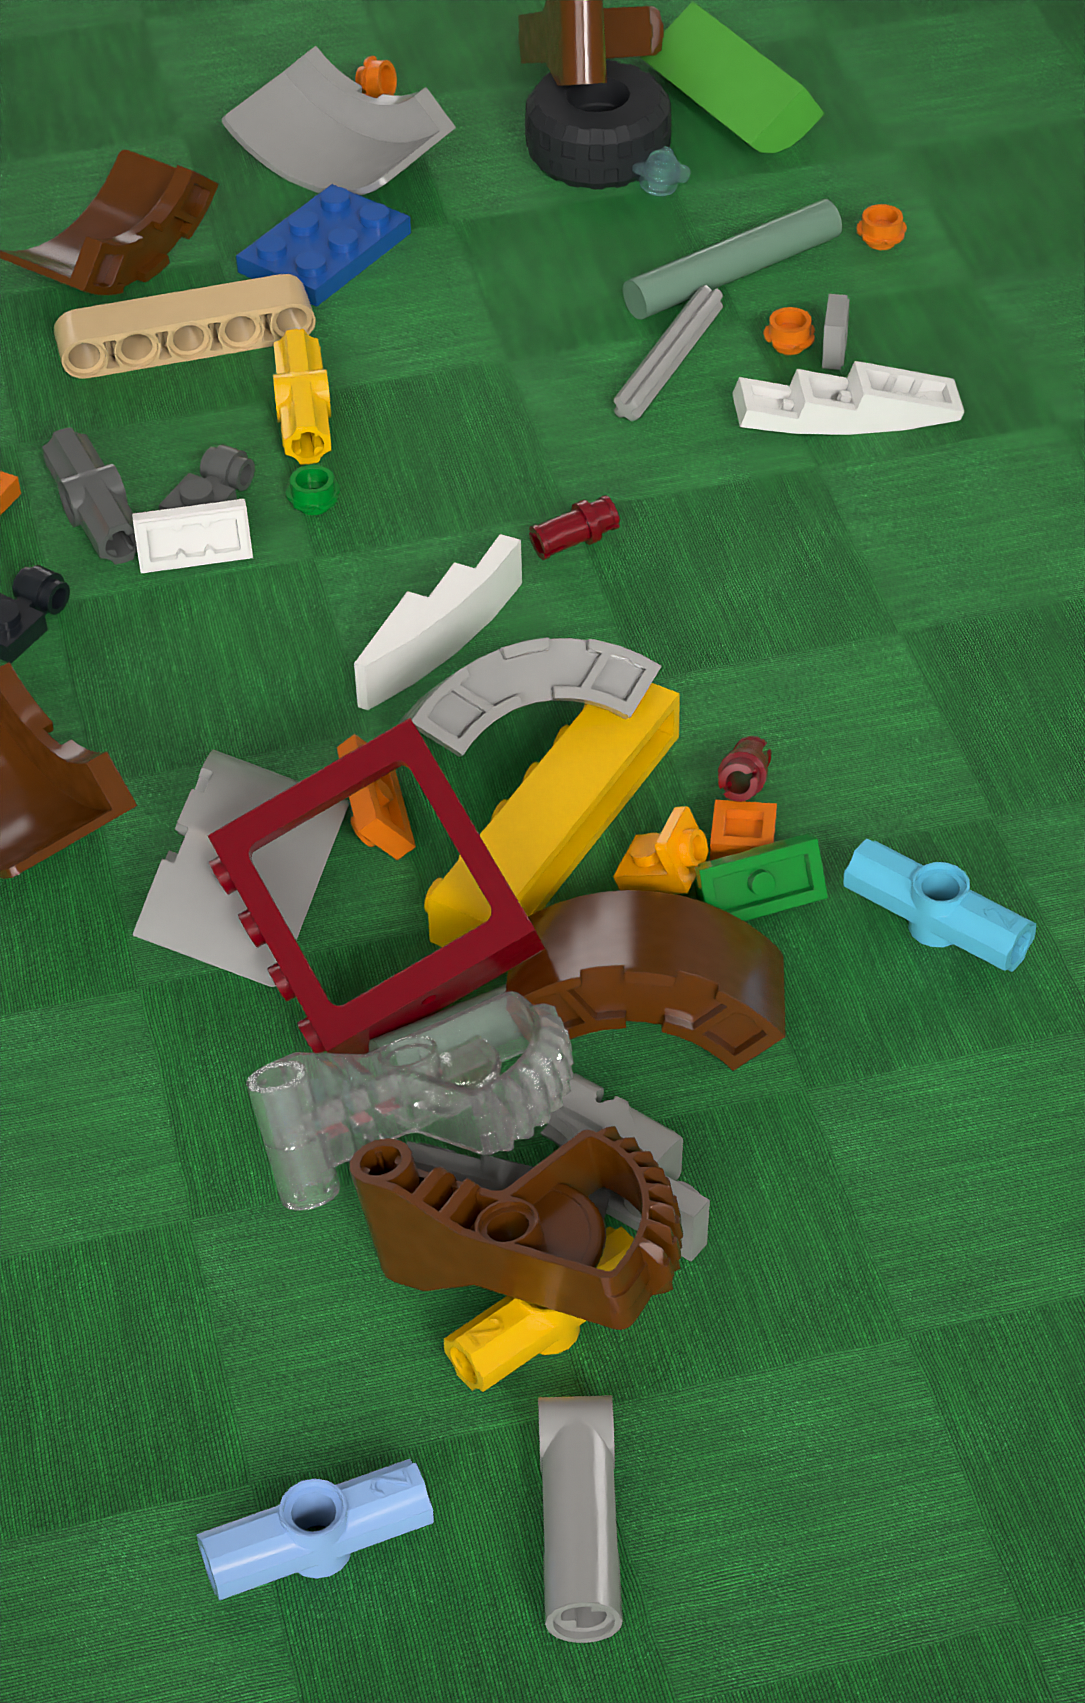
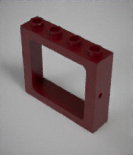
[207,718,545,1068]

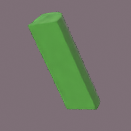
[640,1,825,153]

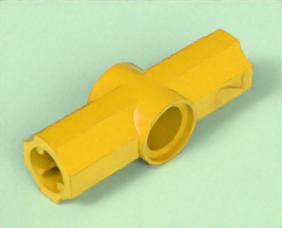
[273,329,332,464]
[444,1226,634,1392]

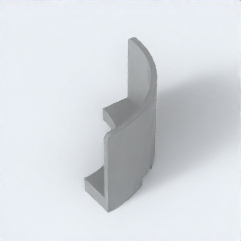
[222,46,456,195]
[398,637,662,757]
[133,749,350,987]

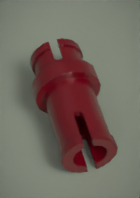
[529,495,620,560]
[718,736,772,802]

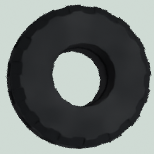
[525,60,672,190]

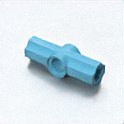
[843,838,1036,972]

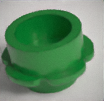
[286,465,340,515]

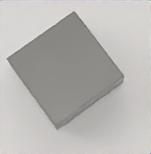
[822,294,850,370]

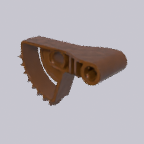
[518,0,664,86]
[350,1126,683,1330]

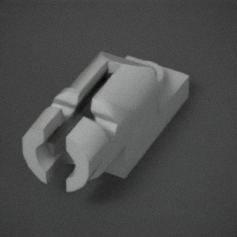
[540,1073,710,1262]

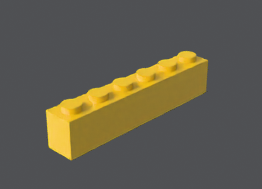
[424,683,680,947]

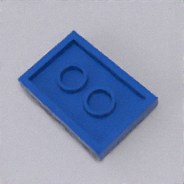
[236,184,411,307]

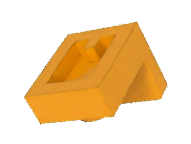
[613,806,709,894]

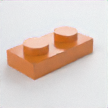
[336,734,416,860]

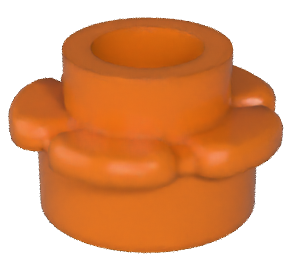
[355,56,397,98]
[856,204,907,250]
[764,307,815,355]

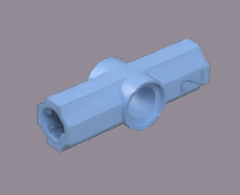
[197,1459,434,1600]

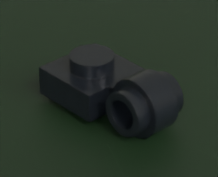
[0,565,70,664]

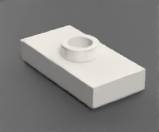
[132,499,253,573]

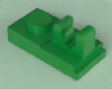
[694,833,828,921]

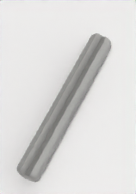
[614,285,723,421]

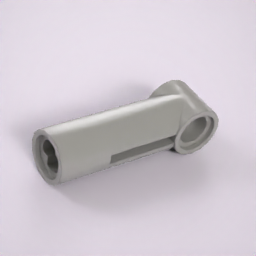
[538,1395,623,1643]

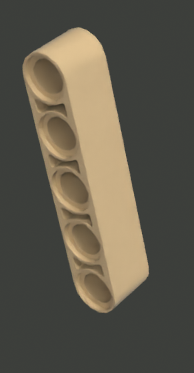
[54,274,316,378]

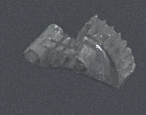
[246,991,574,1211]

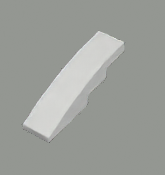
[732,361,964,435]
[354,534,522,710]

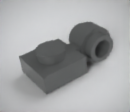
[159,444,255,510]

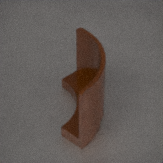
[0,149,219,295]
[0,662,137,879]
[504,890,786,1071]

